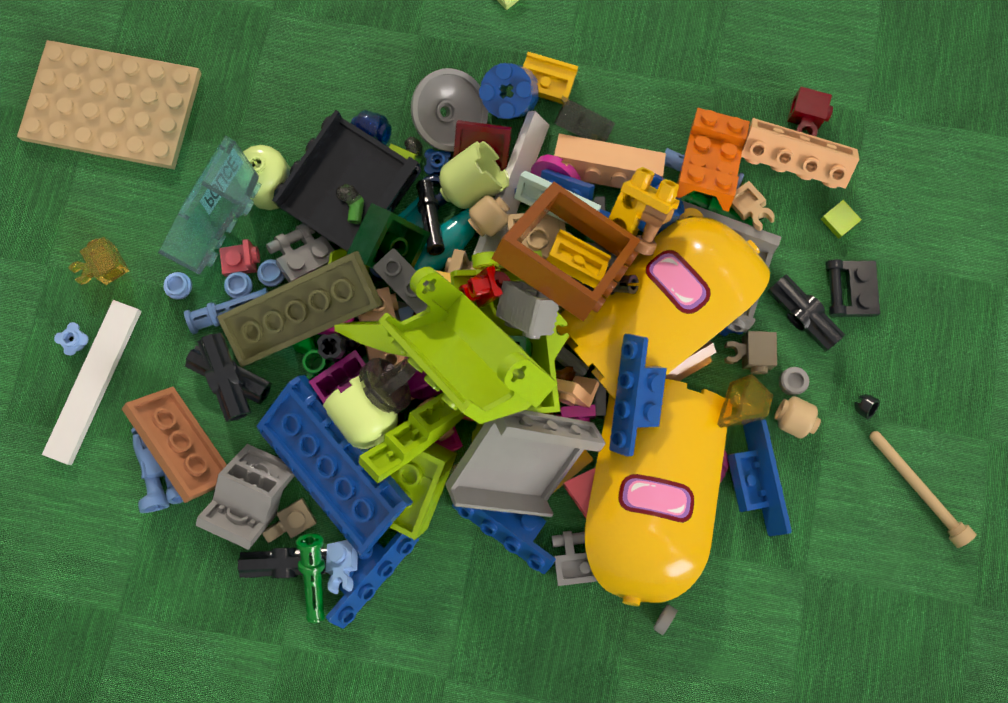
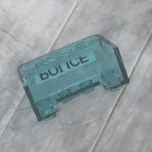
[158,135,262,275]

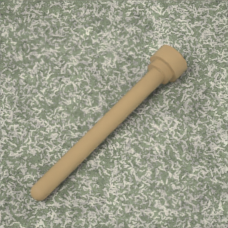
[870,431,977,548]

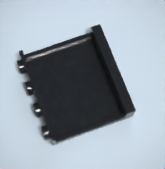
[272,110,421,252]

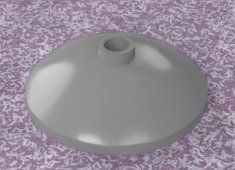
[411,68,488,152]

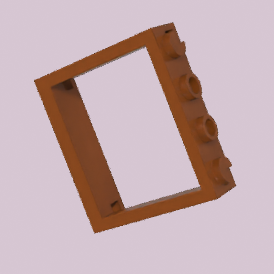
[491,182,641,322]

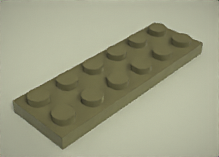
[217,251,383,367]

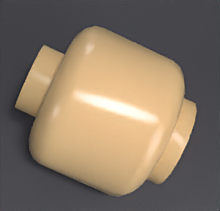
[468,195,510,237]
[775,396,821,438]

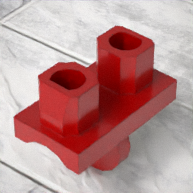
[459,266,511,308]

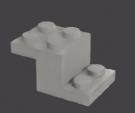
[196,444,295,550]

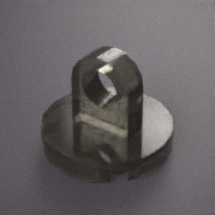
[359,357,417,414]

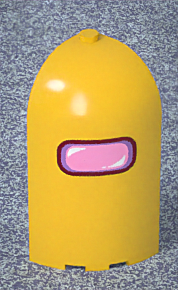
[556,217,770,400]
[585,379,731,606]

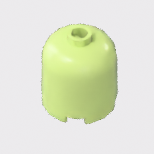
[439,141,509,209]
[236,145,291,210]
[323,373,398,449]

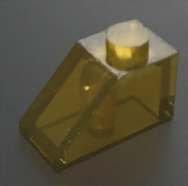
[717,374,773,428]

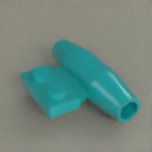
[398,198,476,271]

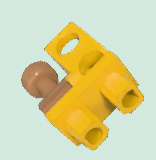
[609,167,680,256]

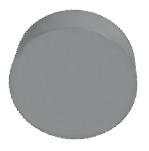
[779,367,809,396]
[653,605,678,636]

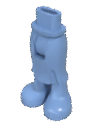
[131,428,184,513]

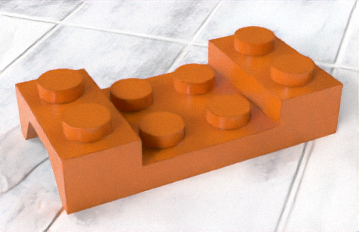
[676,108,750,212]

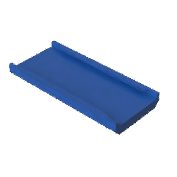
[257,375,413,558]

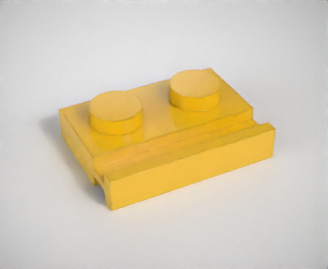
[523,52,578,105]
[546,229,611,289]

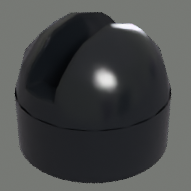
[854,394,880,419]

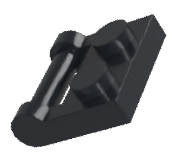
[825,259,880,317]

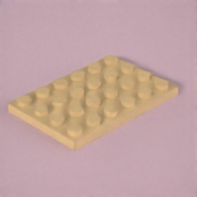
[17,40,201,170]

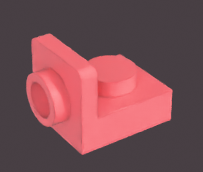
[219,239,260,277]

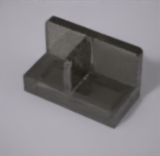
[554,96,615,142]

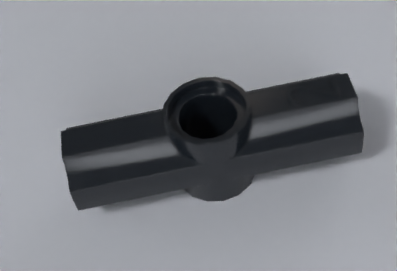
[767,274,845,352]
[197,333,251,422]
[317,333,366,363]
[185,345,272,405]
[238,548,328,578]

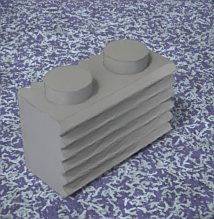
[496,281,559,339]

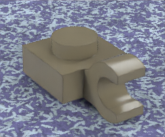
[262,497,317,543]

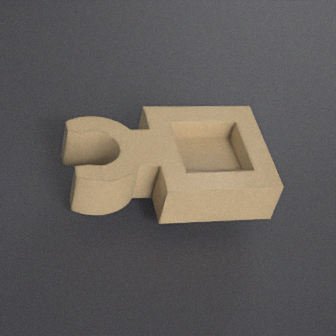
[731,181,775,231]

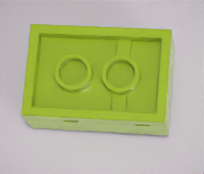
[390,443,457,540]

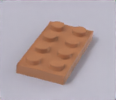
[122,387,227,503]

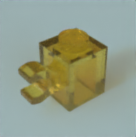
[68,237,130,285]

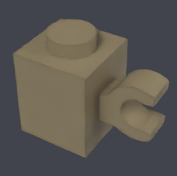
[724,331,777,374]

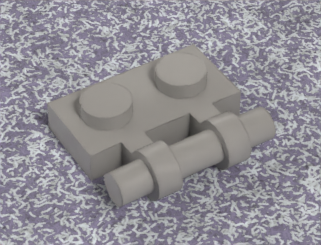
[266,223,335,282]
[552,531,597,586]

